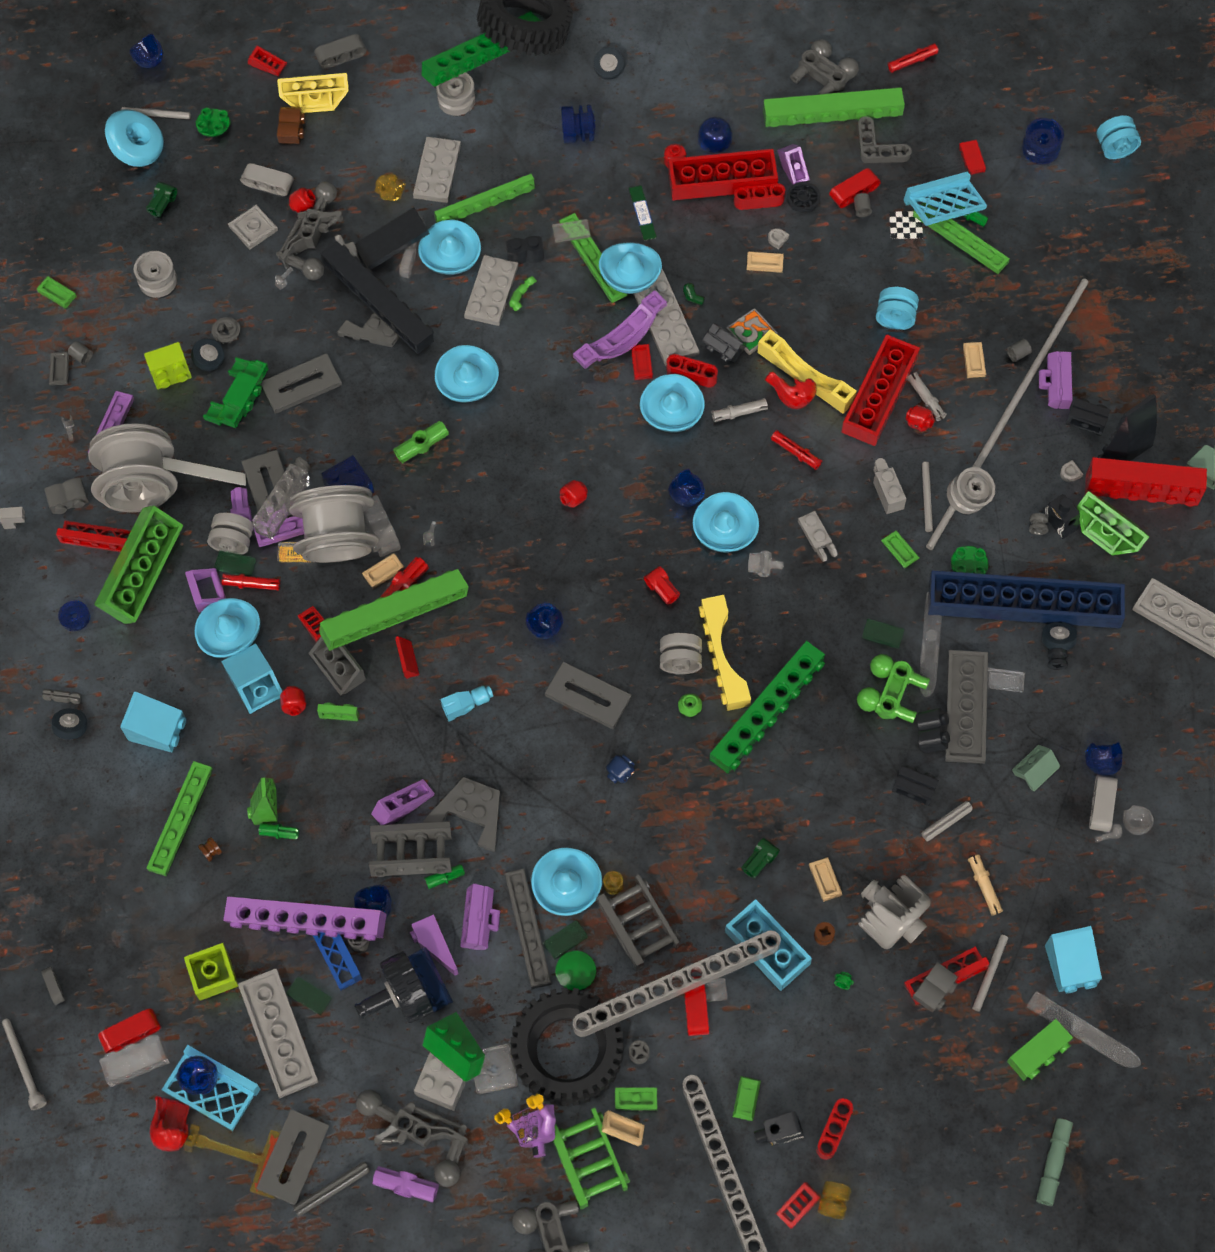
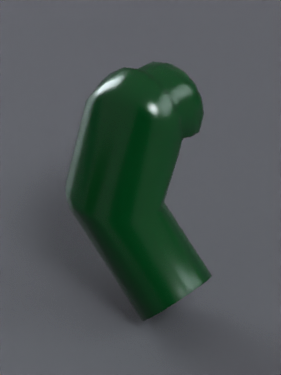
[683,283,705,306]

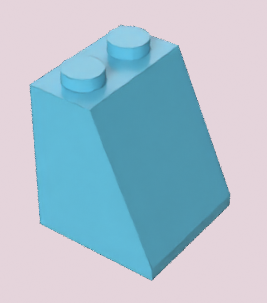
[221,643,282,714]
[120,692,186,752]
[1045,926,1102,994]

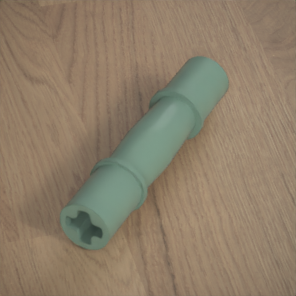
[1036,1119,1073,1206]

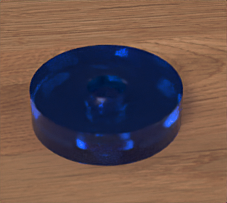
[58,601,90,631]

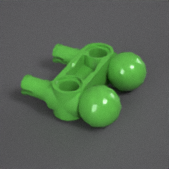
[857,654,930,723]

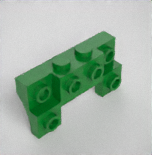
[203,357,268,428]

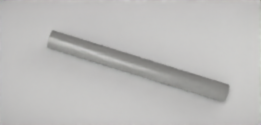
[121,107,191,119]
[922,462,933,532]
[972,935,1008,1011]

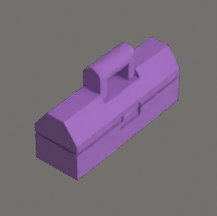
[1039,351,1072,409]
[460,884,500,950]

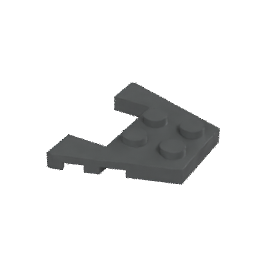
[337,313,400,347]
[423,777,500,852]

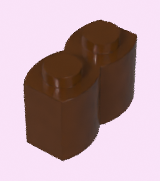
[277,107,306,144]

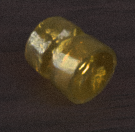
[817,1181,851,1219]

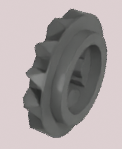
[211,317,240,344]

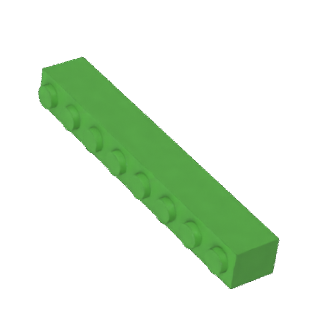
[763,88,905,127]
[319,569,469,651]

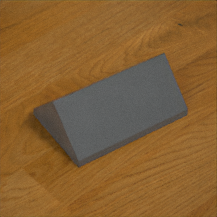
[308,637,366,696]

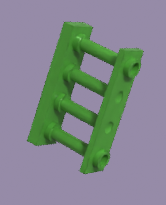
[553,1108,630,1210]

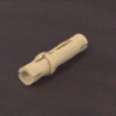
[968,855,1003,915]

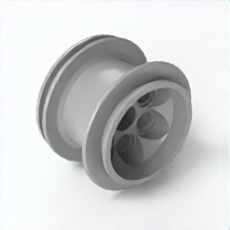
[88,424,178,512]
[289,485,379,563]

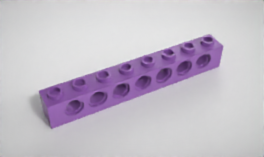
[223,897,386,941]

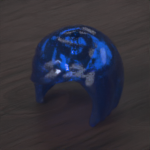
[130,33,163,68]
[668,468,705,507]
[525,603,563,639]
[1085,742,1123,775]
[354,885,392,921]
[176,1056,218,1095]

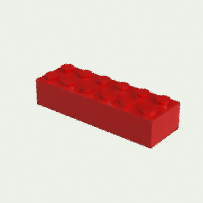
[668,149,778,200]
[841,334,920,446]
[1085,457,1207,507]

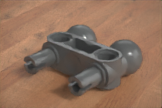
[790,39,859,95]
[512,1200,590,1252]

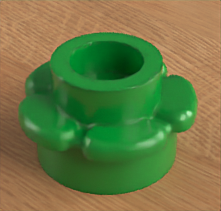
[834,972,854,990]

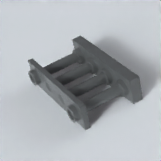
[369,822,452,877]
[597,874,681,971]

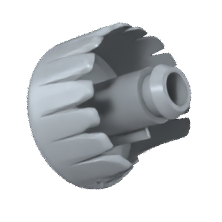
[858,875,931,949]

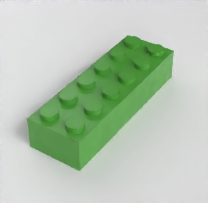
[94,505,183,624]

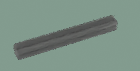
[294,1162,370,1216]

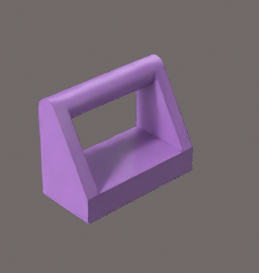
[185,568,226,612]

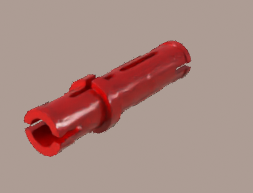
[887,43,938,73]
[771,430,822,470]
[222,573,281,591]

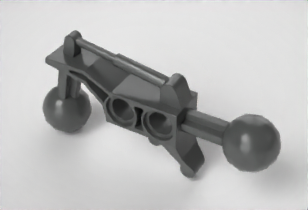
[276,181,343,280]
[356,1090,469,1187]

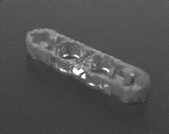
[399,217,424,278]

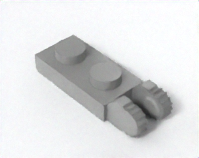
[798,511,838,562]

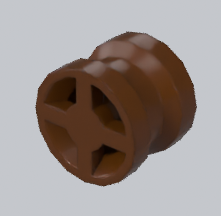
[198,837,222,862]
[814,922,835,946]

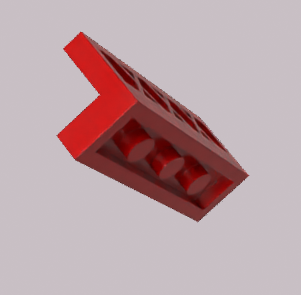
[56,520,131,552]
[904,946,990,1005]

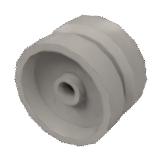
[436,72,475,116]
[134,251,177,298]
[947,467,995,514]
[207,513,254,555]
[660,633,702,674]

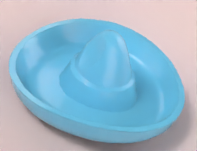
[105,110,164,167]
[418,220,481,275]
[599,243,662,294]
[435,345,499,403]
[640,374,705,432]
[693,492,759,552]
[195,598,260,658]
[531,848,602,916]

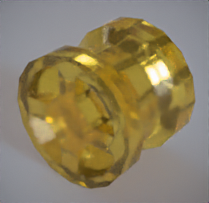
[603,871,623,895]

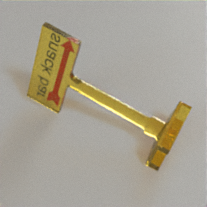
[184,1124,287,1199]

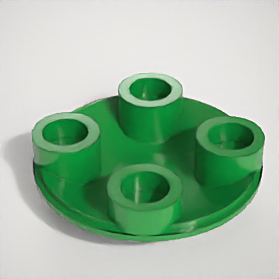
[196,108,230,136]
[951,546,989,574]
[555,951,596,991]

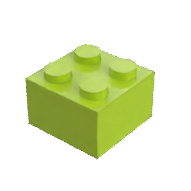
[144,342,192,390]
[184,943,239,1001]

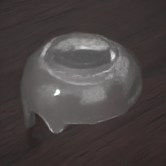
[1123,805,1154,835]

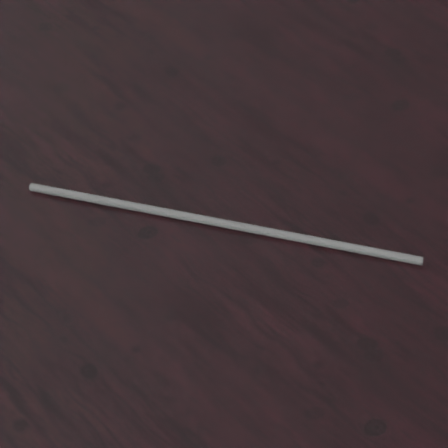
[926,279,1089,550]

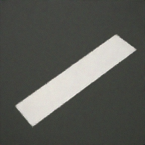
[163,457,246,486]

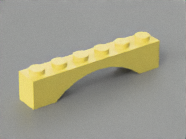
[757,330,857,414]
[698,595,751,711]

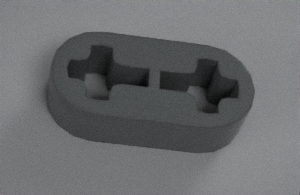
[41,966,65,1005]

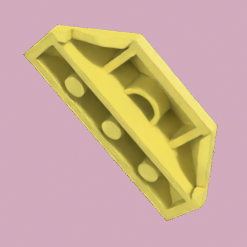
[278,73,349,113]

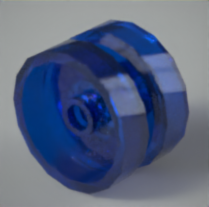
[1022,118,1064,164]

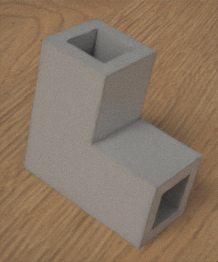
[0,507,25,529]

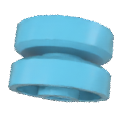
[1096,115,1141,159]
[876,287,919,330]

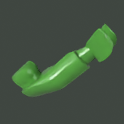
[509,276,537,311]

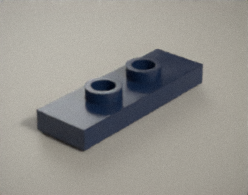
[408,947,453,1012]

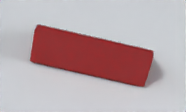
[395,636,419,679]

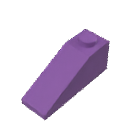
[372,779,435,825]
[410,915,459,975]

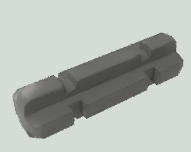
[42,689,81,704]

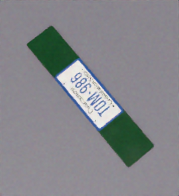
[629,186,657,240]

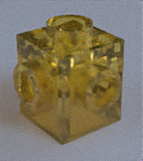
[375,173,406,201]

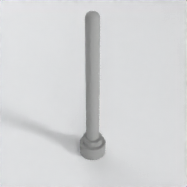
[2,1018,47,1110]

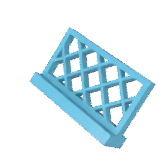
[903,172,987,226]
[162,1045,260,1131]

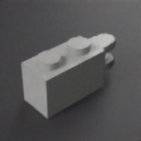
[873,458,906,514]

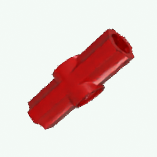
[380,557,429,598]

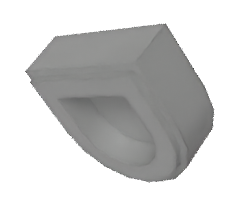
[768,228,789,250]
[1060,460,1083,482]

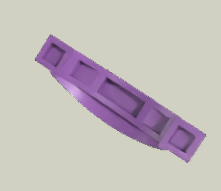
[573,290,667,369]

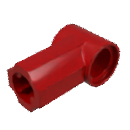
[643,566,680,605]

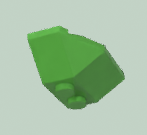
[1077,491,1150,555]

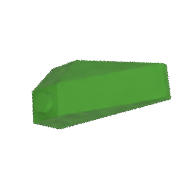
[247,778,278,825]

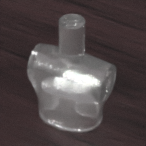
[748,551,784,577]

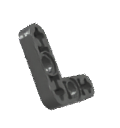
[858,116,912,163]

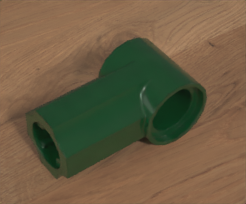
[146,182,177,217]
[741,838,780,879]

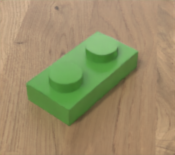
[317,703,359,721]
[615,1088,657,1110]

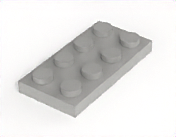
[413,137,461,203]
[464,255,519,326]

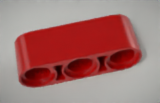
[829,168,881,208]
[734,183,785,210]
[666,354,718,388]
[684,976,709,1036]
[98,1008,161,1055]
[816,1098,853,1160]

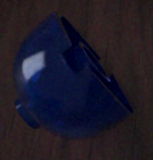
[698,117,732,153]

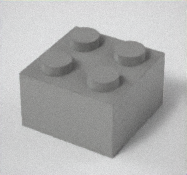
[414,1053,466,1111]

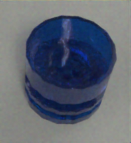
[561,104,596,144]

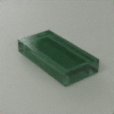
[214,550,256,576]
[862,619,905,649]
[543,920,588,960]
[286,976,332,1016]

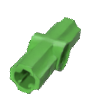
[393,421,449,463]

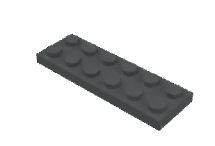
[945,650,988,764]

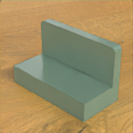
[1012,745,1060,791]

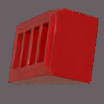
[248,46,287,76]
[297,606,324,643]
[776,1182,822,1229]

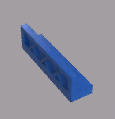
[305,917,362,991]

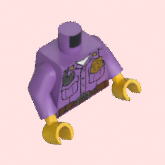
[494,1094,556,1158]

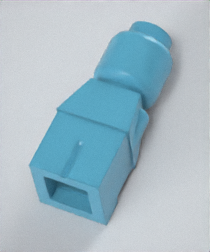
[440,686,493,721]

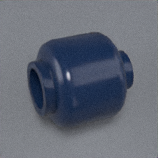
[606,754,635,784]

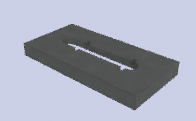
[261,353,342,414]
[241,450,293,525]
[545,662,631,730]
[256,1109,329,1205]

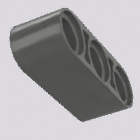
[314,34,367,69]

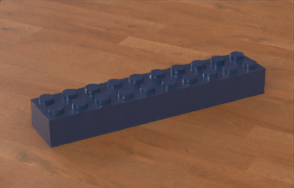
[928,570,1125,628]

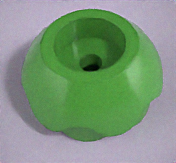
[678,693,702,717]

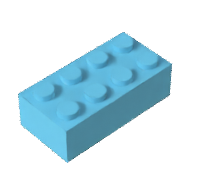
[725,899,812,991]

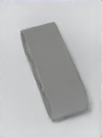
[240,163,294,196]
[1089,774,1118,833]

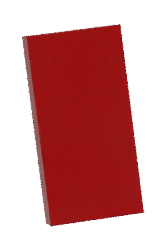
[959,140,986,175]
[631,344,653,380]

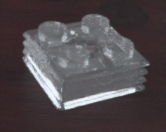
[474,1043,518,1094]

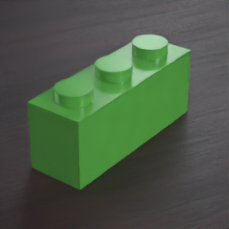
[1007,1019,1073,1081]

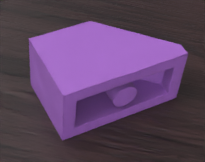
[777,144,810,185]

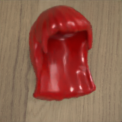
[765,371,817,409]
[149,1096,191,1152]

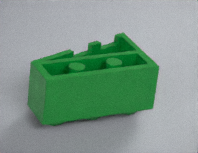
[422,1012,485,1082]

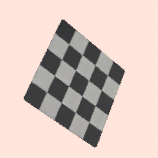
[889,211,923,239]

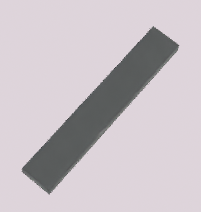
[505,869,552,989]

